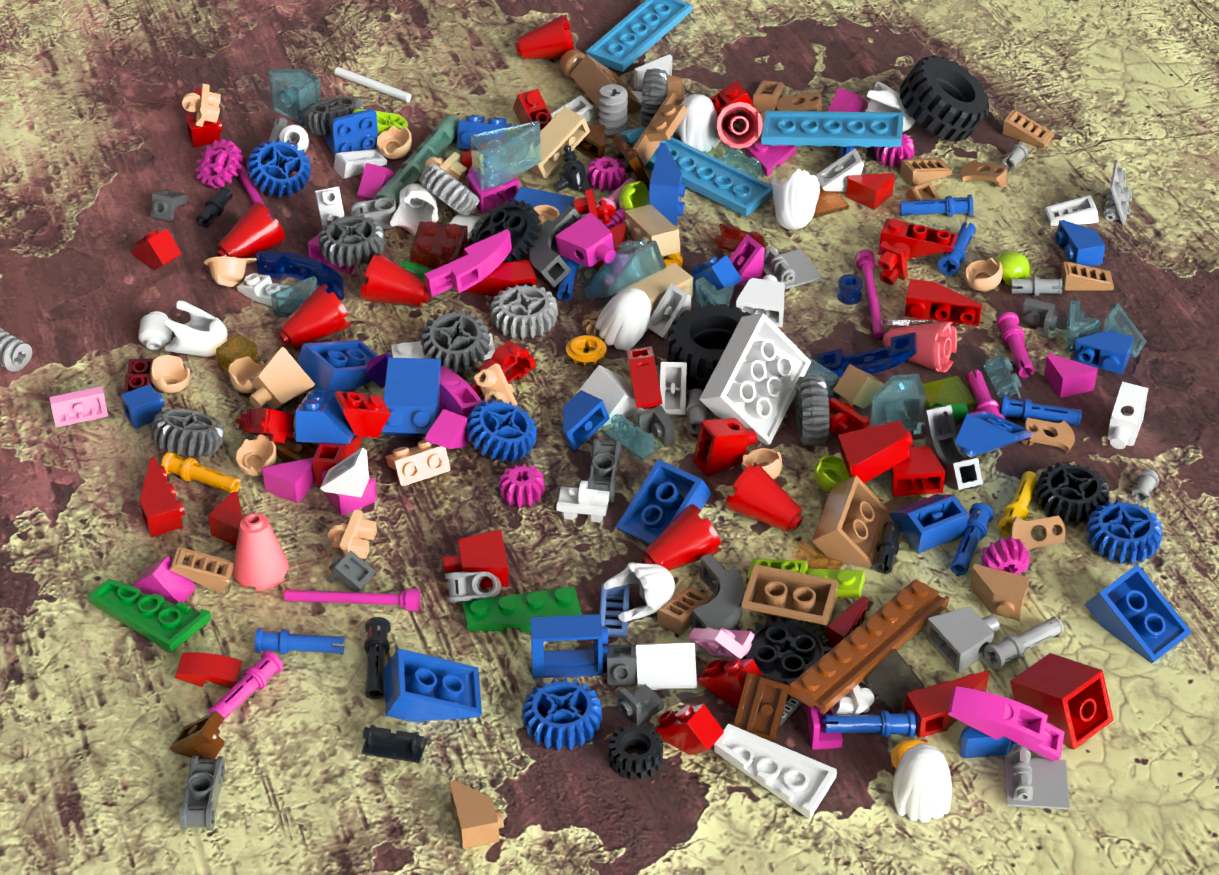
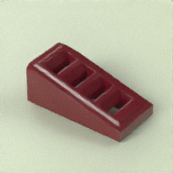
[826,596,868,649]

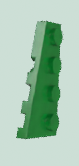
[88,578,212,653]
[463,586,582,632]

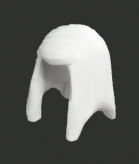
[865,82,915,132]
[673,94,721,152]
[772,169,820,230]
[390,183,438,240]
[595,288,651,351]
[164,301,228,357]
[604,562,675,622]
[892,743,952,823]

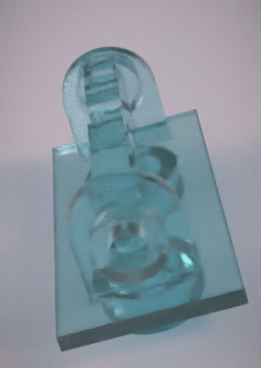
[718,144,764,178]
[984,349,1022,399]
[605,414,662,460]

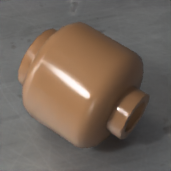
[560,50,585,81]

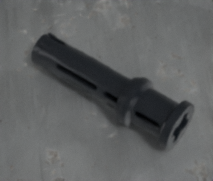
[364,617,391,700]

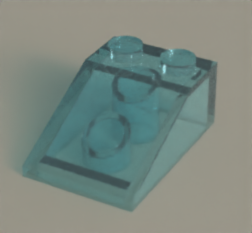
[470,121,541,190]
[582,238,666,299]

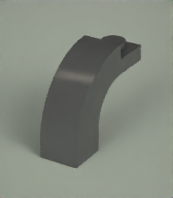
[530,205,582,288]
[923,405,983,490]
[692,554,744,630]

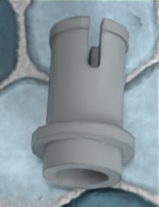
[1002,143,1028,171]
[1132,469,1159,503]

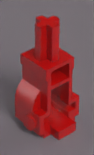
[470,340,536,396]
[235,408,295,444]

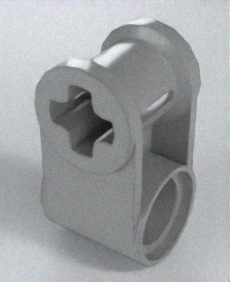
[350,197,396,229]
[445,572,501,603]

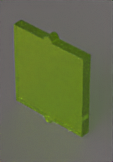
[917,376,977,408]

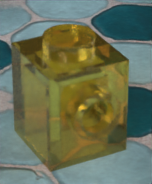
[216,333,258,374]

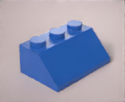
[296,388,355,444]
[954,410,1033,457]

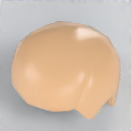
[377,126,412,159]
[965,258,1003,292]
[150,355,190,393]
[228,356,265,394]
[235,434,277,476]
[741,448,782,479]

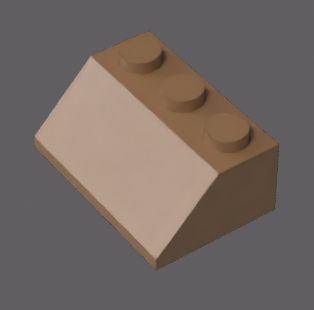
[570,54,642,114]
[812,475,890,568]
[741,564,838,625]

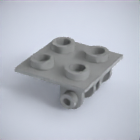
[1104,160,1132,225]
[763,247,823,289]
[1004,745,1070,810]

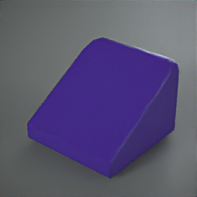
[365,352,393,388]

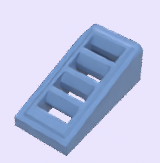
[600,583,630,638]

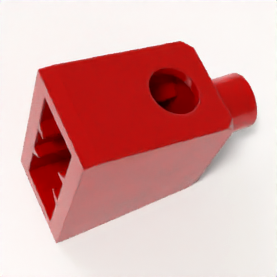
[693,418,757,477]
[891,444,945,497]
[443,530,509,587]

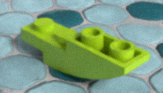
[746,559,865,598]

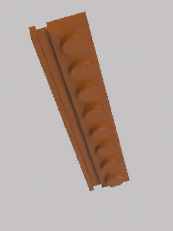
[788,579,950,714]

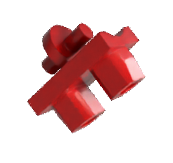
[574,189,615,224]
[877,240,911,286]
[828,398,873,435]

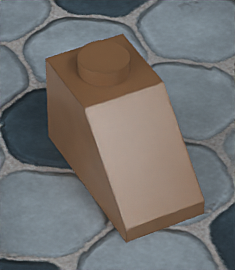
[833,364,891,408]
[970,564,1030,621]
[449,780,504,849]

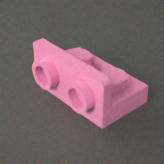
[49,386,108,427]
[688,627,755,659]

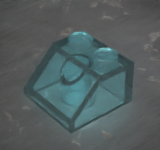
[268,69,321,127]
[869,373,926,434]

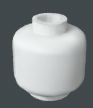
[279,125,309,152]
[138,311,172,350]

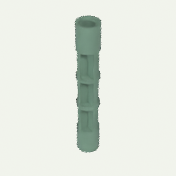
[373,114,460,207]

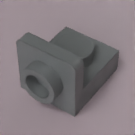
[150,189,188,221]
[1021,298,1058,338]
[637,406,675,447]
[327,550,377,592]
[607,645,637,685]
[617,684,664,726]

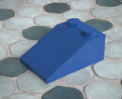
[649,142,685,225]
[297,340,378,392]
[382,357,441,437]
[616,459,711,545]
[1084,564,1192,664]
[384,648,482,722]

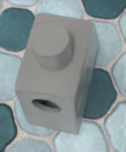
[926,607,1000,673]

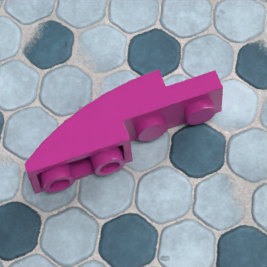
[425,229,512,297]
[439,366,482,438]
[948,686,1065,761]

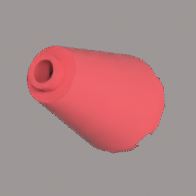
[716,102,763,149]
[883,321,957,373]
[233,513,289,591]

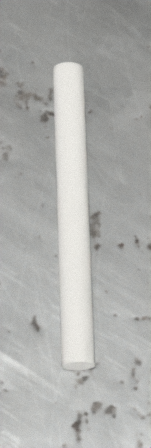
[334,67,411,102]

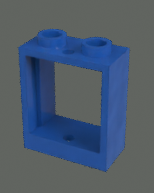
[530,614,608,679]

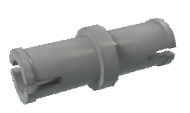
[1011,277,1062,296]
[686,389,707,434]

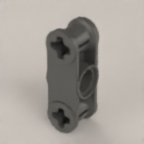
[587,438,622,503]
[179,756,225,831]

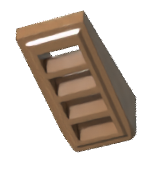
[753,80,784,112]
[1002,110,1054,148]
[900,158,952,186]
[1061,262,1114,291]
[170,547,234,593]
[657,586,712,636]

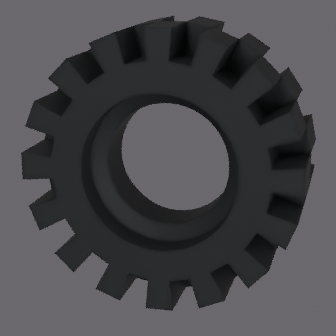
[609,723,663,780]

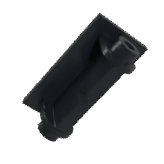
[361,725,428,763]

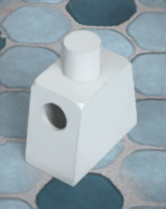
[736,275,785,328]
[1108,382,1149,449]

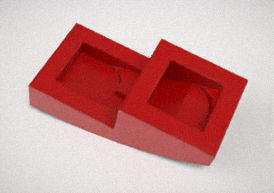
[175,652,243,688]

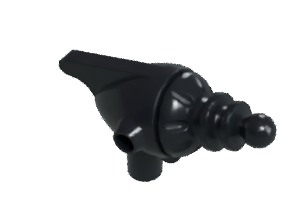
[553,145,590,192]

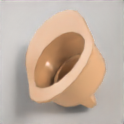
[204,256,258,287]

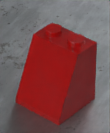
[1010,653,1114,750]

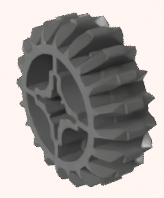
[641,68,668,127]
[304,96,365,136]
[318,214,385,268]
[421,308,490,373]
[795,375,830,446]
[151,408,224,458]

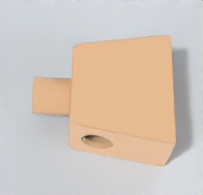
[249,347,315,410]

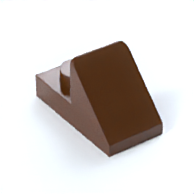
[169,711,225,759]

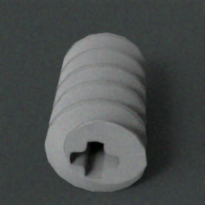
[599,84,628,136]
[0,328,33,372]

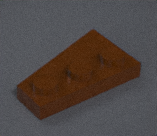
[611,134,650,190]

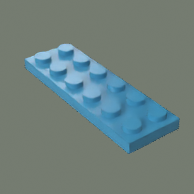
[586,0,692,72]
[761,111,904,148]
[645,137,773,217]

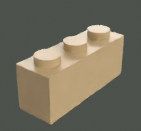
[519,106,590,180]
[623,204,681,258]
[616,263,693,318]

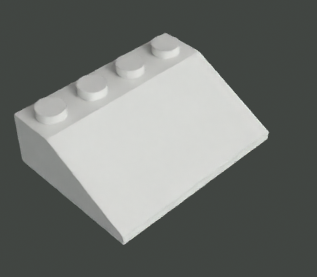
[699,313,811,445]

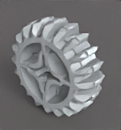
[419,163,480,215]
[490,284,558,340]

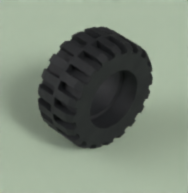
[900,55,989,142]
[667,304,751,391]

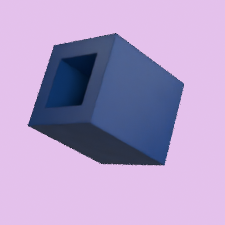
[121,384,165,429]

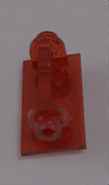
[715,224,767,252]

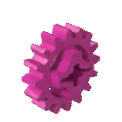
[195,139,243,189]

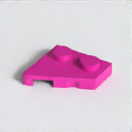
[745,141,796,176]

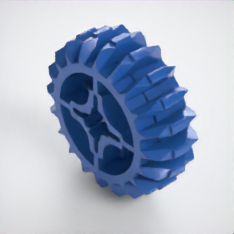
[247,138,311,199]
[465,398,537,463]
[1086,499,1163,565]
[522,677,602,751]

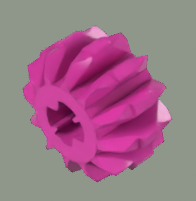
[875,134,914,168]
[587,156,626,192]
[499,464,545,508]
[981,536,1030,575]

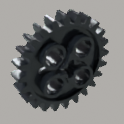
[468,199,541,263]
[740,617,832,696]

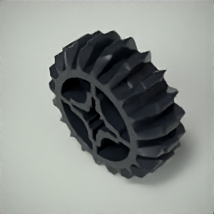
[1035,462,1110,526]

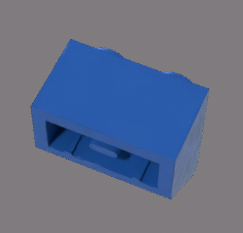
[889,494,969,554]

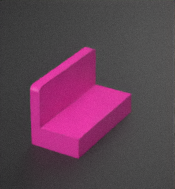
[803,703,843,750]

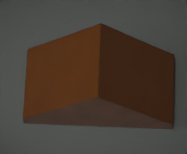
[574,125,605,160]

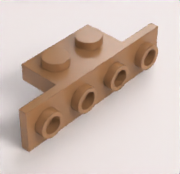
[632,92,687,167]

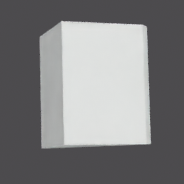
[577,365,647,427]
[636,641,697,690]

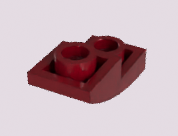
[124,359,154,393]

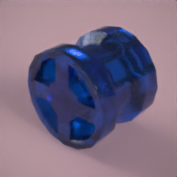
[837,274,863,305]

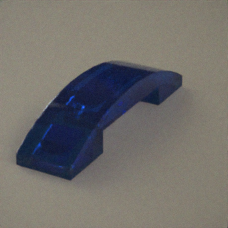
[256,251,344,300]
[816,332,917,378]

